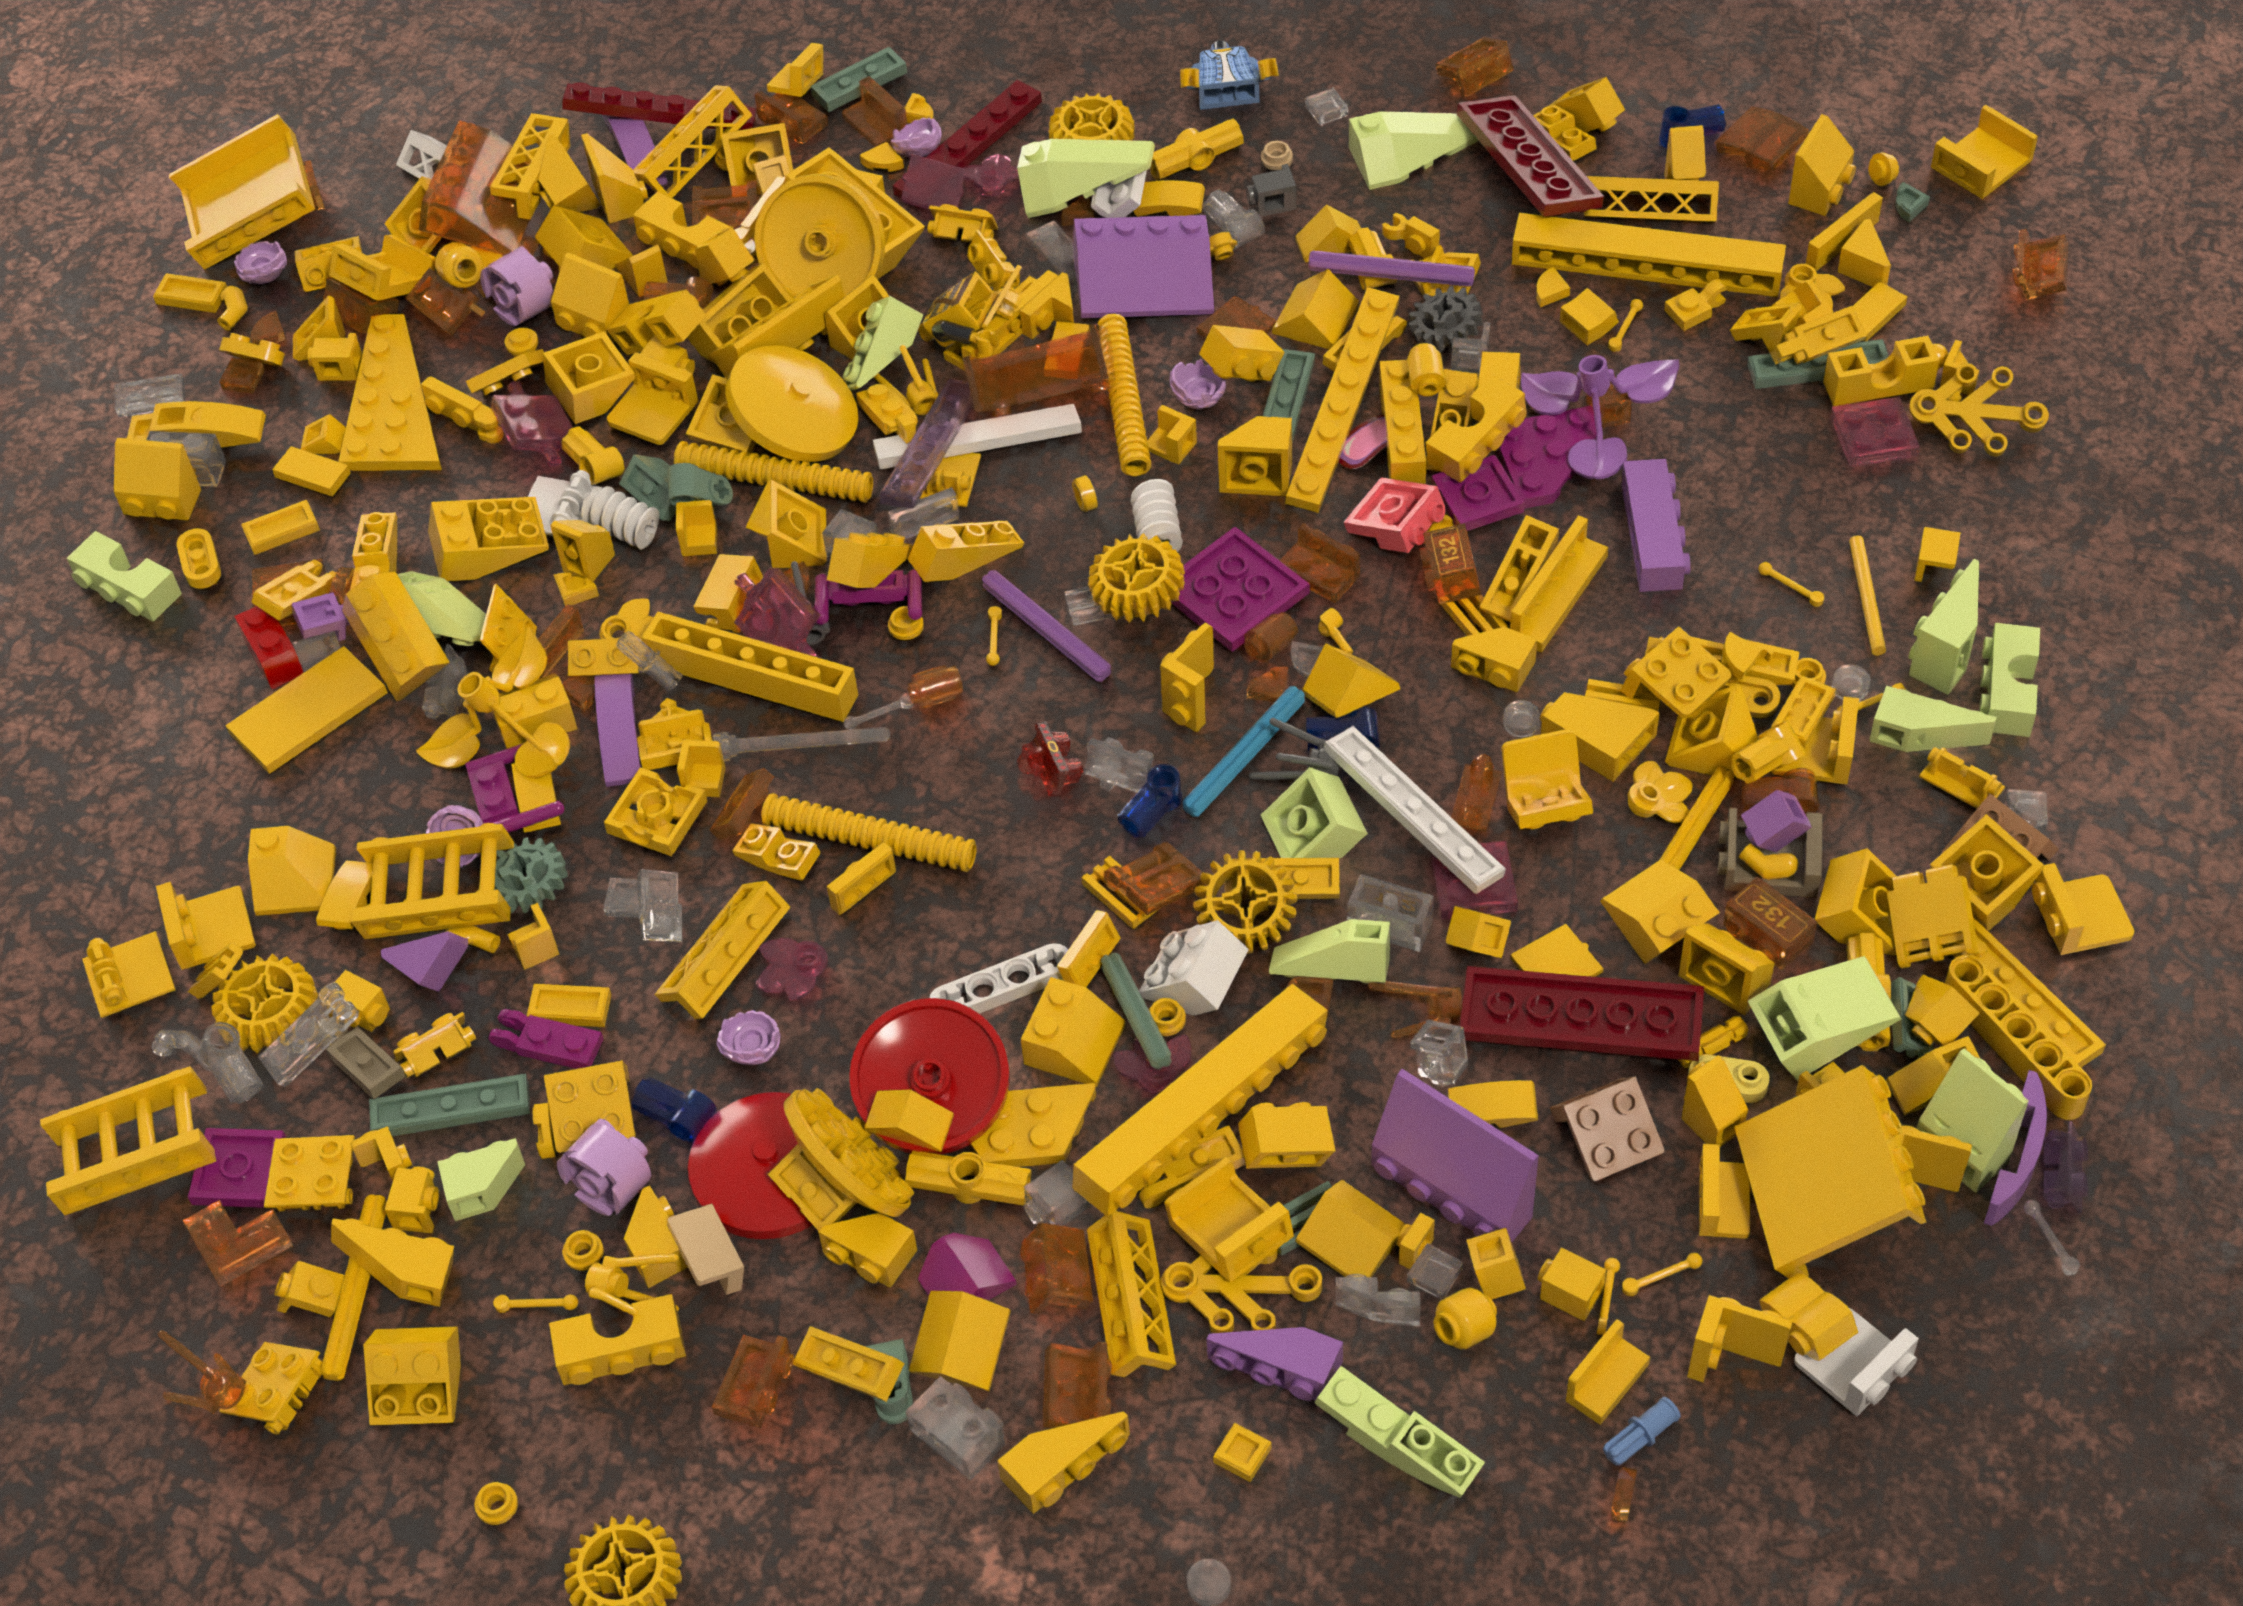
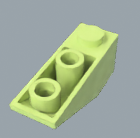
[843,296,923,391]
[1869,686,1997,752]
[1269,919,1390,983]

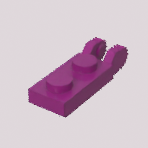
[488,1008,604,1069]

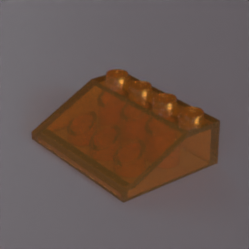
[419,120,531,255]

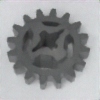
[1409,286,1483,352]

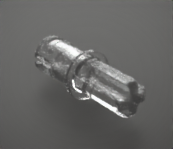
[616,631,683,692]

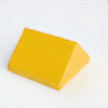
[1272,269,1359,349]
[824,274,889,361]
[1302,643,1400,719]
[1295,1180,1406,1289]
[909,1291,1011,1392]

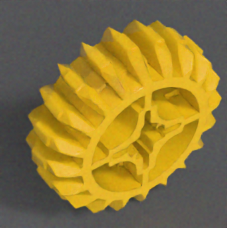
[1048,93,1135,141]
[1088,532,1185,623]
[1193,850,1298,954]
[211,953,319,1054]
[564,1514,682,1606]

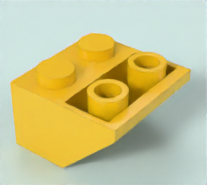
[363,1327,461,1425]

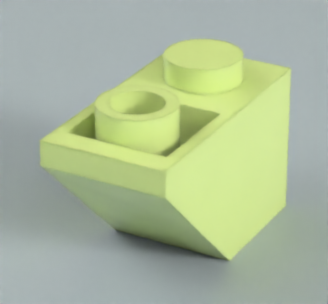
[438,1138,525,1221]

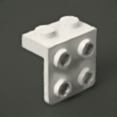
[1794,1308,1919,1416]

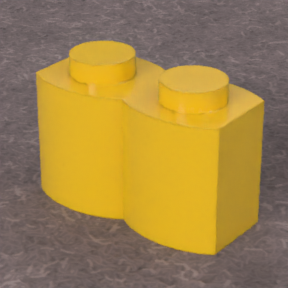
[1759,1272,1858,1361]

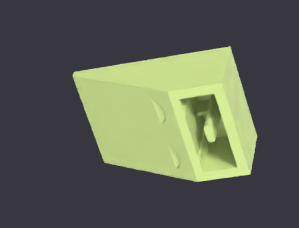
[1908,559,1979,695]
[397,571,486,646]
[1748,956,1901,1081]
[1917,1049,2029,1193]

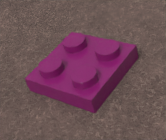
[1431,455,1525,533]
[188,1128,286,1208]

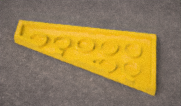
[338,314,442,471]

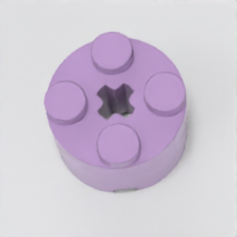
[480,246,553,326]
[557,1119,651,1216]

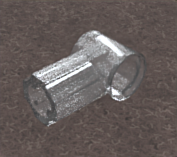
[1203,189,1265,249]
[197,1022,263,1104]

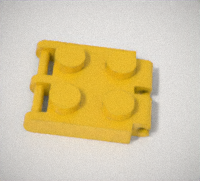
[1887,864,1978,969]

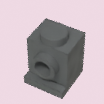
[1246,164,1297,217]

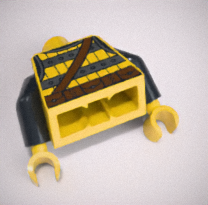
[918,271,1017,356]

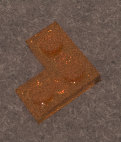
[183,1200,293,1287]

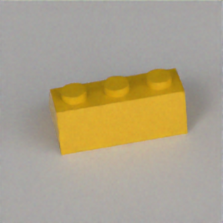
[687,262,791,364]
[342,571,450,701]

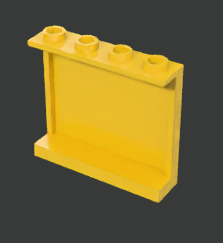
[169,114,315,270]
[1734,1065,1926,1278]

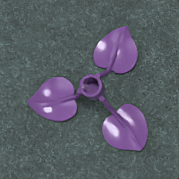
[1521,355,1680,479]

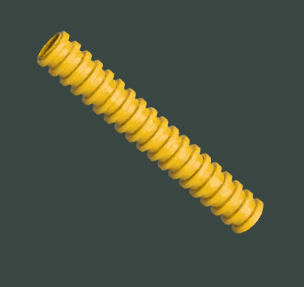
[1097,314,1151,477]
[674,441,874,503]
[761,793,977,872]

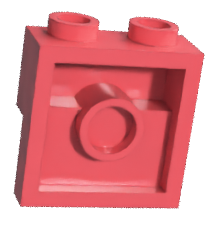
[1344,478,1445,553]

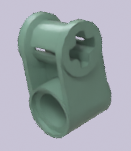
[668,463,733,507]
[865,1338,914,1424]

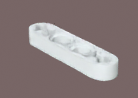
[929,943,1068,1014]

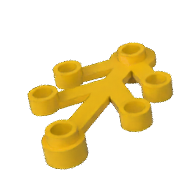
[1909,363,2049,457]
[1161,1249,1322,1333]

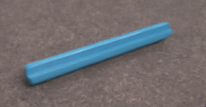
[1183,686,1305,817]

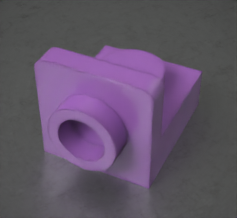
[292,592,350,641]

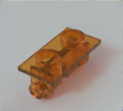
[1451,754,1502,832]

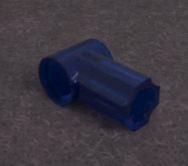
[1659,104,1726,148]
[1306,706,1380,750]
[1117,764,1182,838]
[631,1077,717,1143]

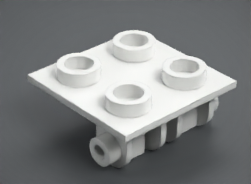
[528,470,602,536]

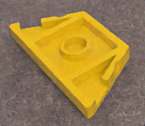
[969,1083,1096,1167]

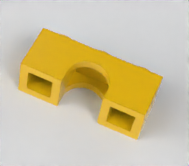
[633,191,731,269]
[606,289,707,355]
[1823,336,1940,406]
[1426,374,1527,483]
[549,1294,686,1385]

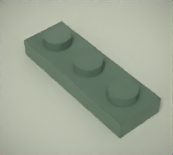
[810,47,907,112]

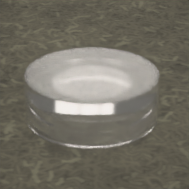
[1832,665,1871,700]
[1503,700,1541,737]
[1187,1559,1231,1606]

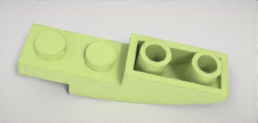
[1315,1366,1485,1498]

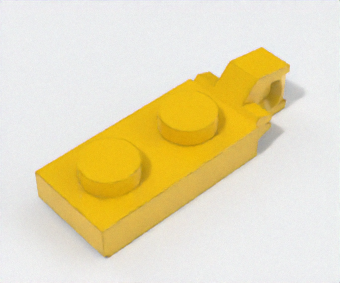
[1770,306,1867,365]
[856,383,919,444]

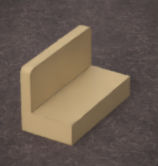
[667,1204,744,1295]

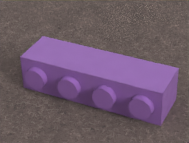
[1621,459,1690,592]

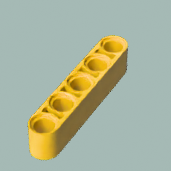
[1945,955,2092,1120]

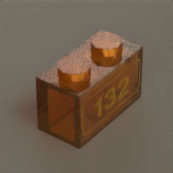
[1419,523,1481,604]
[1723,876,1817,971]

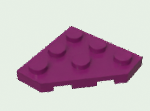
[1497,406,1596,509]

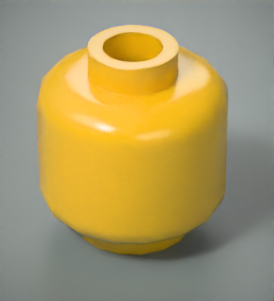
[435,242,484,288]
[1433,1287,1497,1350]

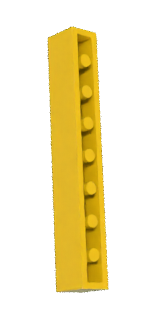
[1512,213,1786,297]
[1072,984,1328,1217]

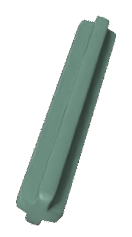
[1101,952,1172,1069]

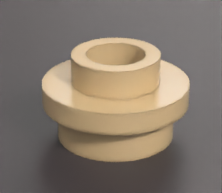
[1261,140,1293,170]

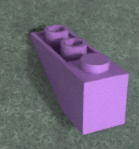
[1207,1327,1343,1401]

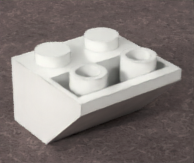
[1139,920,1249,1016]

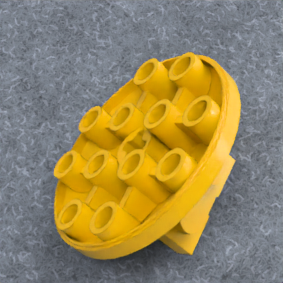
[768,1088,914,1231]

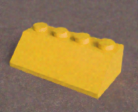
[783,147,925,279]
[710,274,844,377]

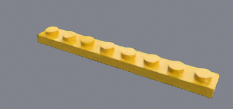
[1285,287,1400,513]

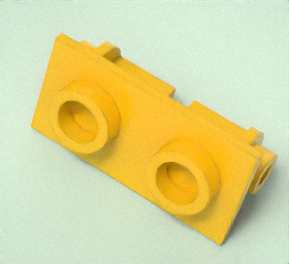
[927,204,998,243]
[967,230,1020,291]
[568,637,645,677]
[1919,747,2005,809]
[393,1012,476,1078]

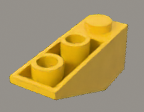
[1426,369,1479,472]
[908,521,1024,582]
[827,532,913,588]
[331,1218,454,1307]
[997,1411,1130,1514]

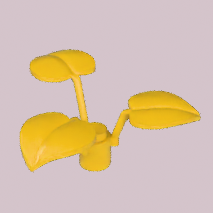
[416,627,570,778]

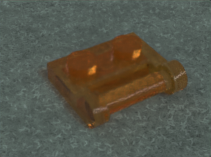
[692,180,760,230]
[1103,842,1205,915]

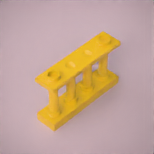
[351,823,514,939]
[40,1066,216,1216]

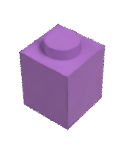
[1741,790,1812,852]

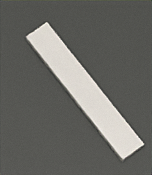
[873,404,1082,469]
[1324,726,1506,894]

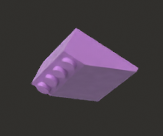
[1072,215,1214,318]
[1371,1069,1539,1242]

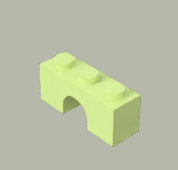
[67,531,182,622]
[1979,623,2040,737]

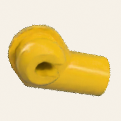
[217,286,248,331]
[1739,843,1799,880]
[445,926,500,953]

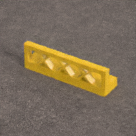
[633,85,752,198]
[490,113,571,220]
[1583,176,1719,222]
[943,270,1058,377]
[1510,515,1609,653]
[654,881,790,1019]
[1087,1211,1176,1378]

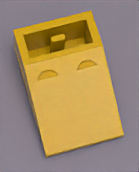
[428,497,549,581]

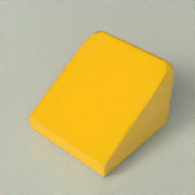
[301,414,346,454]

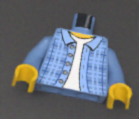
[1180,41,1279,110]

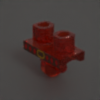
[1017,722,1083,797]

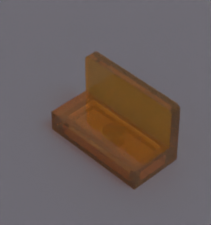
[842,76,907,147]

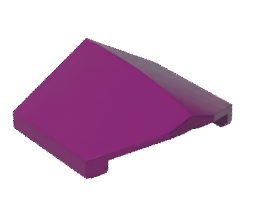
[918,1233,1017,1301]

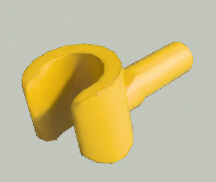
[1318,608,1353,654]

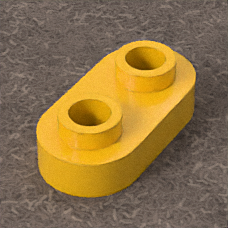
[219,333,285,367]
[177,528,221,589]
[1718,673,1780,718]

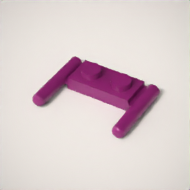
[814,570,922,625]
[465,743,564,833]

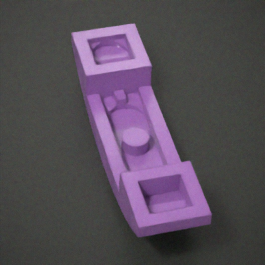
[602,115,667,190]
[595,674,642,787]
[1984,1070,2047,1226]

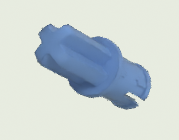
[1603,1396,1681,1466]

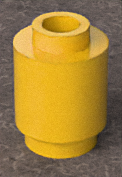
[1407,343,1446,396]

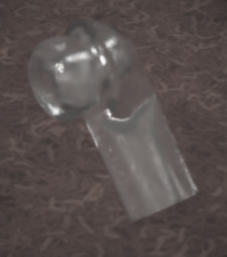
[151,1029,212,1062]

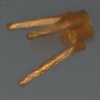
[1368,981,1462,1038]
[158,1330,246,1414]

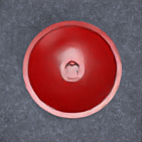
[849,998,1010,1155]
[688,1092,813,1239]

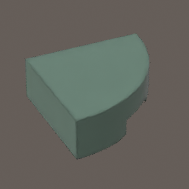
[1895,182,1930,222]

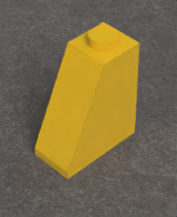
[1540,692,1659,782]

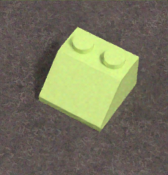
[1261,767,1368,858]

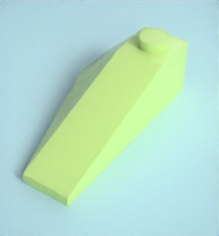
[1349,112,1479,190]
[1017,139,1155,218]

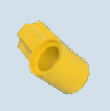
[1349,227,1398,290]
[562,426,624,485]
[1731,720,1806,784]

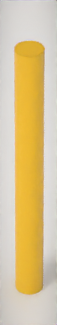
[1849,536,1886,656]

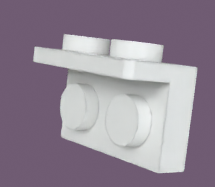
[1091,170,1147,218]

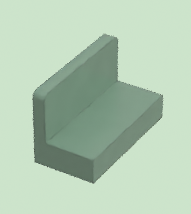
[619,454,676,521]

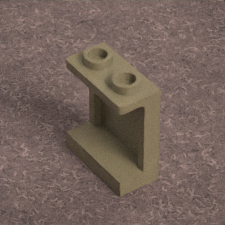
[1717,808,1823,898]

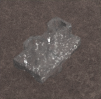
[1084,737,1154,795]

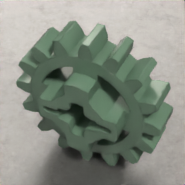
[495,837,568,913]

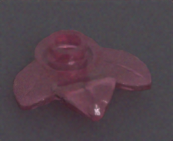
[963,154,1019,196]
[756,938,828,1001]
[1114,1034,1192,1094]

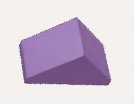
[381,931,468,992]

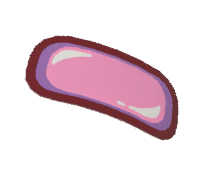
[1338,414,1387,469]

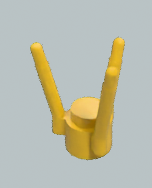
[873,345,941,415]
[585,1254,679,1316]

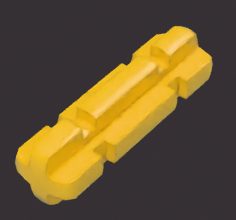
[1677,1016,1749,1068]

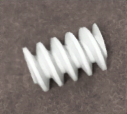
[1131,479,1183,552]
[581,486,660,550]

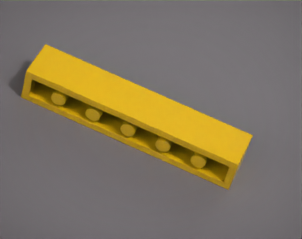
[642,611,858,722]

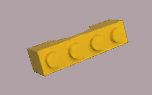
[1379,360,1426,484]

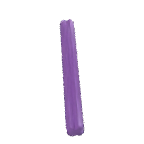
[1308,250,1475,287]
[982,570,1111,682]

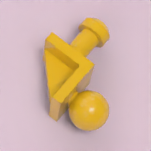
[1933,340,1980,402]

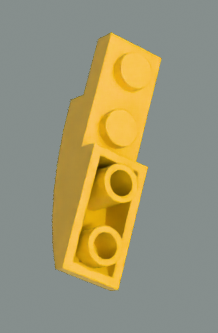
[127,401,266,451]
[350,512,397,590]

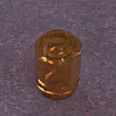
[1244,612,1298,662]
[907,664,963,709]

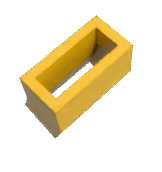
[1560,288,1619,346]

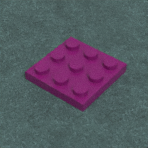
[1171,527,1310,652]

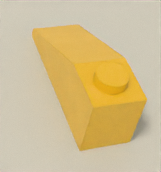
[1480,515,1559,623]

